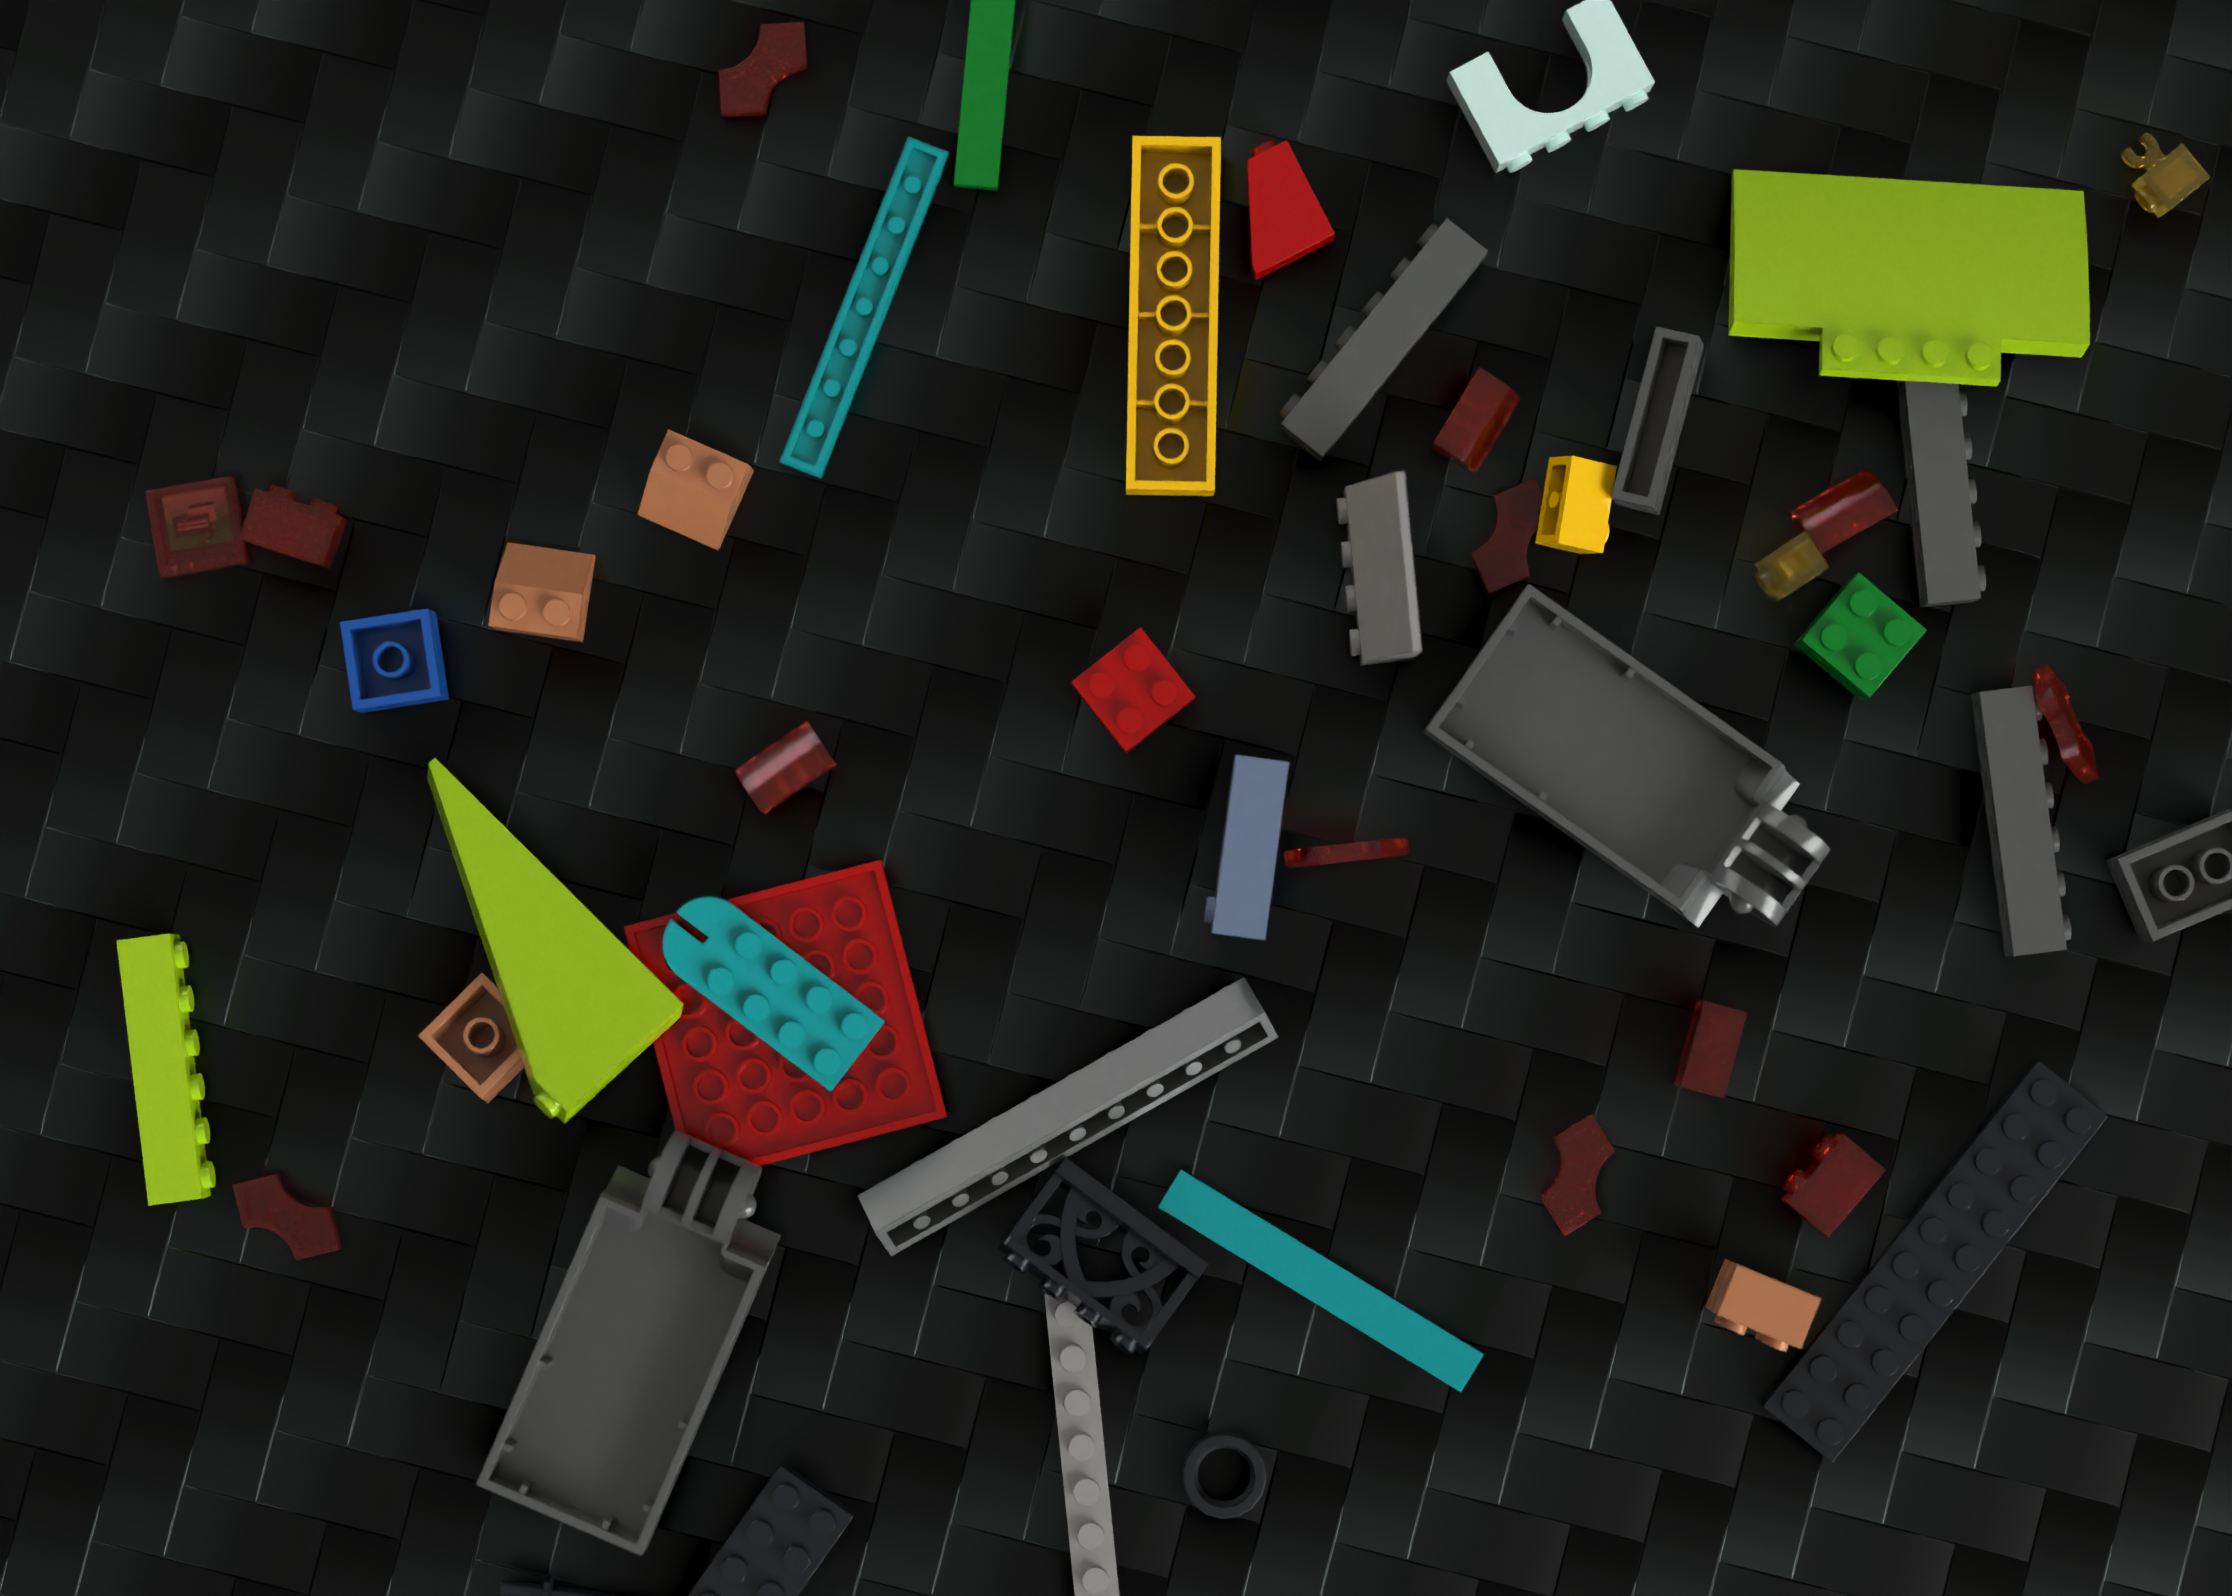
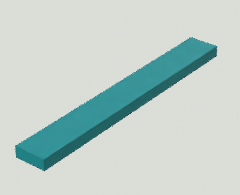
[779,136,949,479]
[1158,1169,1484,1392]

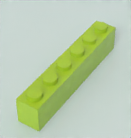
[116,934,216,1206]

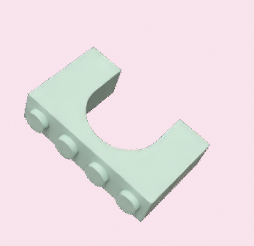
[1446,0,1655,173]

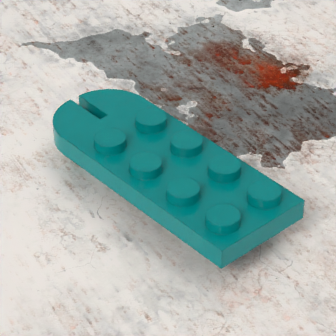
[663,896,885,1092]

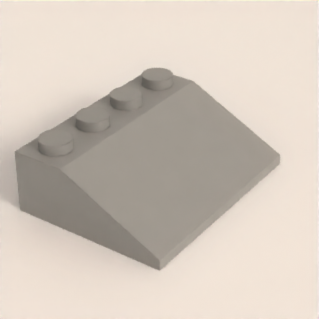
[1336,471,1422,665]

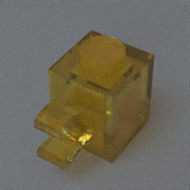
[2121,132,2210,218]
[1755,531,1830,600]

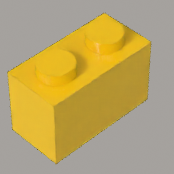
[1535,456,1617,554]

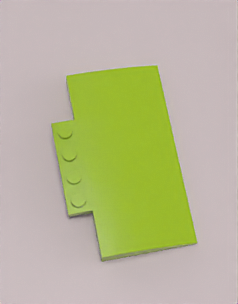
[1728,169,2090,387]

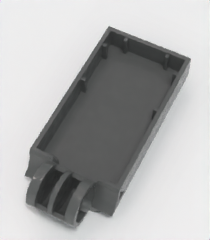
[1422,584,1830,928]
[476,1130,781,1556]

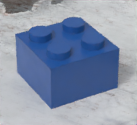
[340,608,449,713]

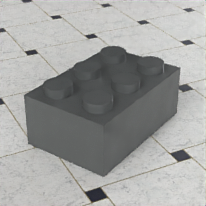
[2106,809,2232,942]

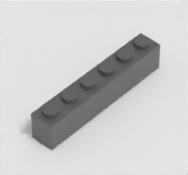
[1279,218,1488,462]
[1896,380,1986,607]
[1971,685,2071,956]

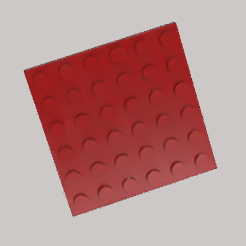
[624,860,948,1166]

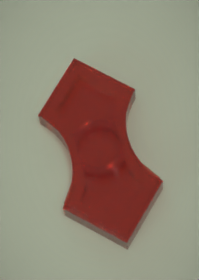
[719,22,807,117]
[1471,478,1543,595]
[2033,664,2099,784]
[1284,837,1410,868]
[1540,1114,1616,1237]
[233,1173,342,1260]

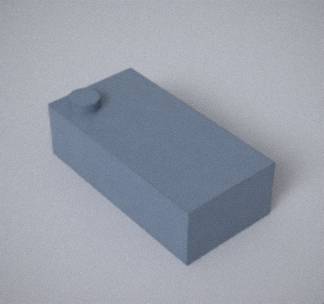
[1204,755,1289,940]

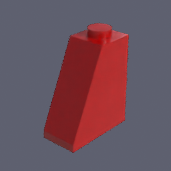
[1246,140,1335,281]

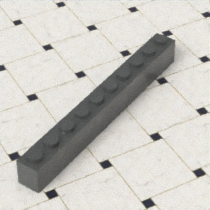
[857,977,1278,1256]

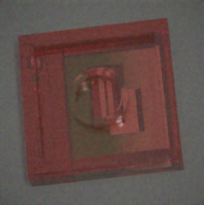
[145,476,250,579]

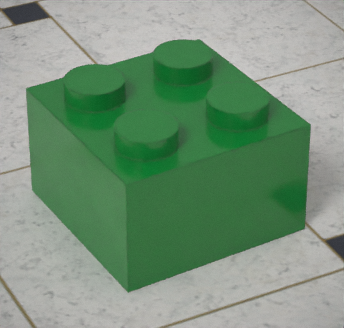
[1794,573,1927,701]

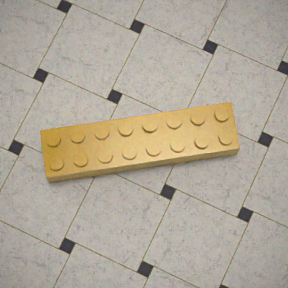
[1126,136,1221,496]

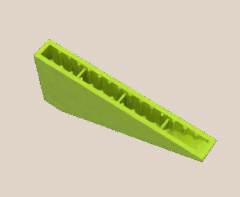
[427,758,684,1124]

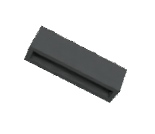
[1611,326,1704,515]

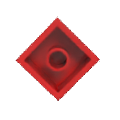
[1071,627,1196,754]

